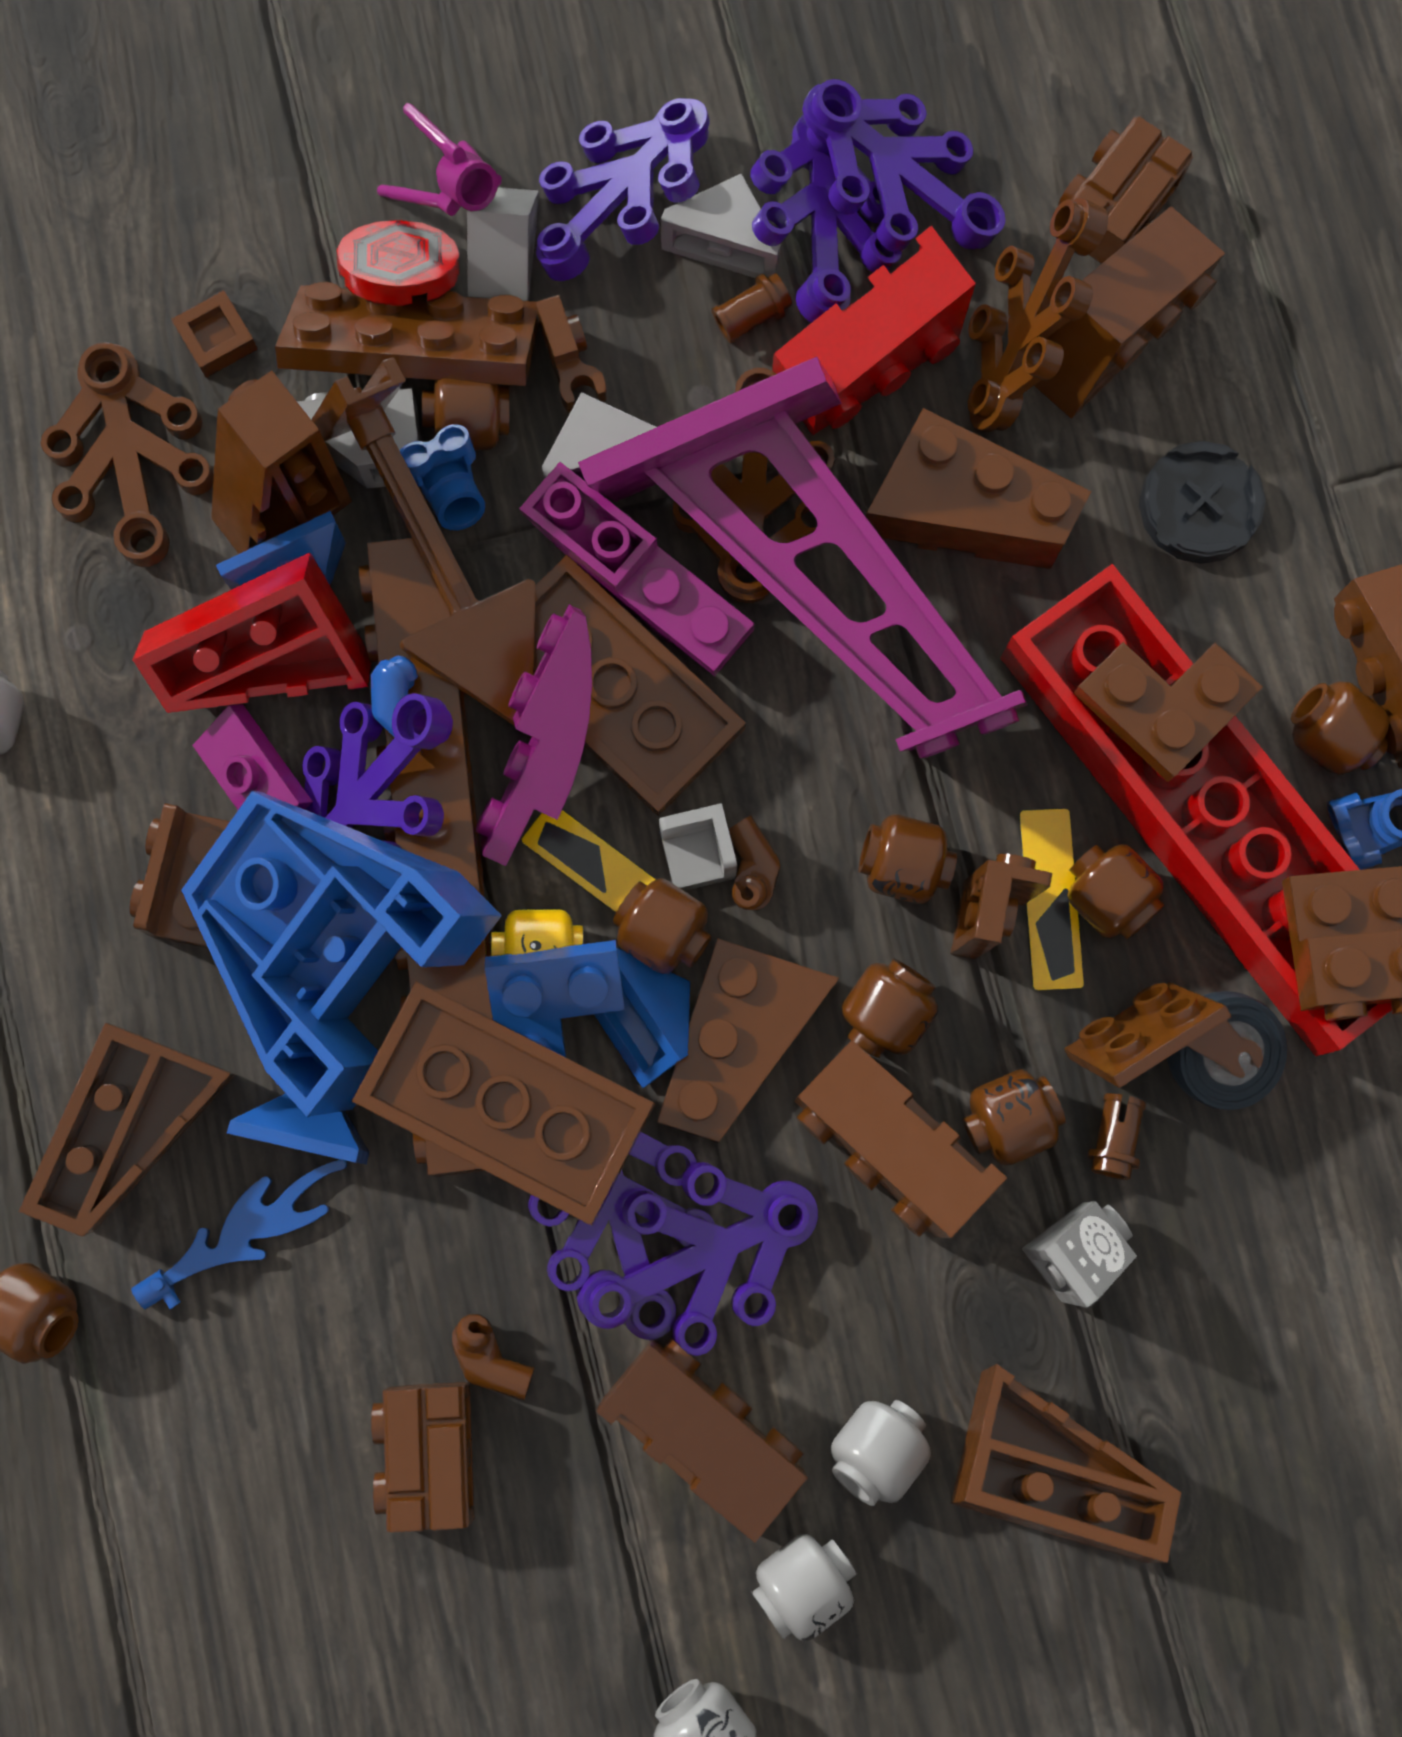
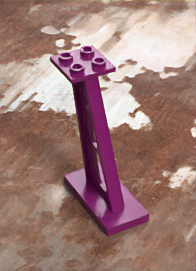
[578,357,1028,759]

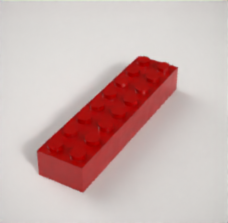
[1000,564,1392,1057]

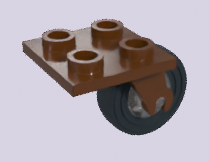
[1064,982,1287,1110]

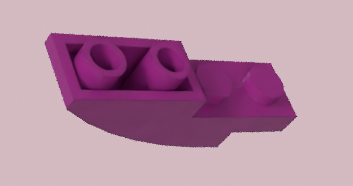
[519,462,755,676]
[475,604,592,866]

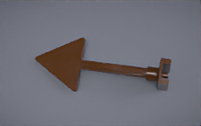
[311,356,535,726]

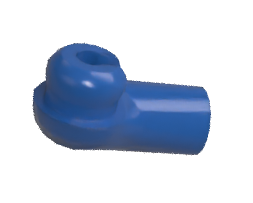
[371,655,418,738]

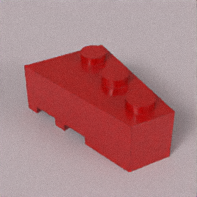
[772,226,976,435]
[132,552,371,713]

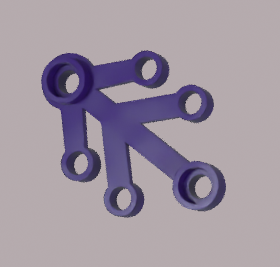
[803,79,1005,252]
[536,98,710,281]
[750,115,902,323]
[302,693,453,849]
[528,1132,714,1340]
[577,1162,818,1356]

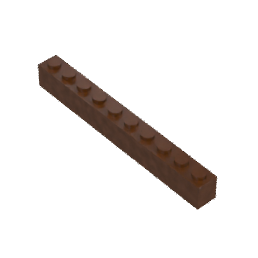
[359,538,493,1177]

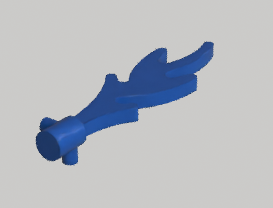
[131,1160,348,1310]

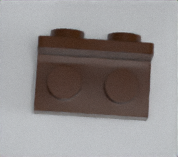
[130,803,230,948]
[950,854,1052,959]

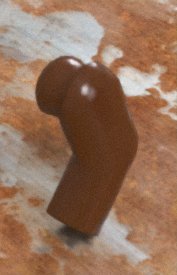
[728,815,781,910]
[452,1314,535,1400]

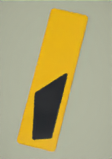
[1020,809,1084,990]
[522,810,656,912]

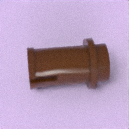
[711,273,792,343]
[1087,1093,1146,1180]

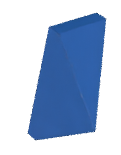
[216,511,346,590]
[594,948,690,1088]
[227,1093,370,1165]

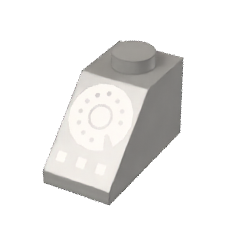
[1022,1201,1137,1307]

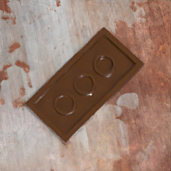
[275,282,539,386]
[533,555,746,816]
[352,982,655,1226]

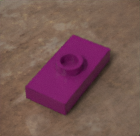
[192,704,313,810]

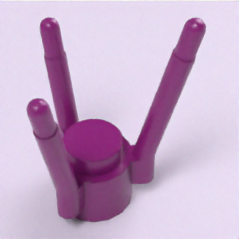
[377,103,502,216]

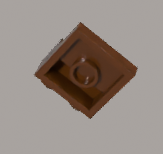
[1282,866,1402,1021]

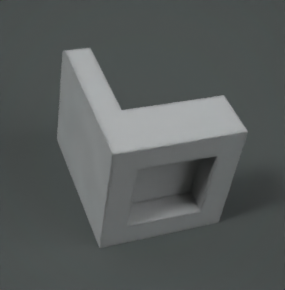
[659,803,737,891]

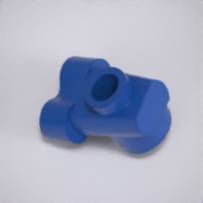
[399,424,485,531]
[1327,789,1402,870]

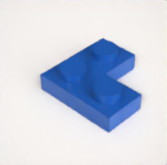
[485,940,625,1058]

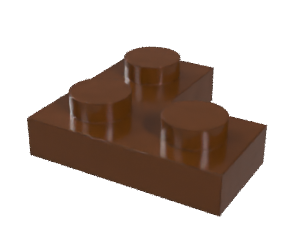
[1074,642,1263,782]

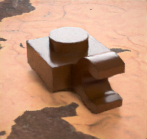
[536,295,607,413]

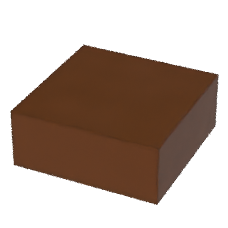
[171,291,258,378]

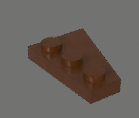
[657,938,839,1143]

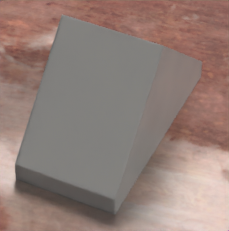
[661,174,781,278]
[467,188,539,301]
[542,392,656,481]

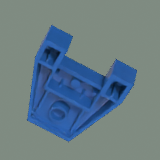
[181,791,502,1117]

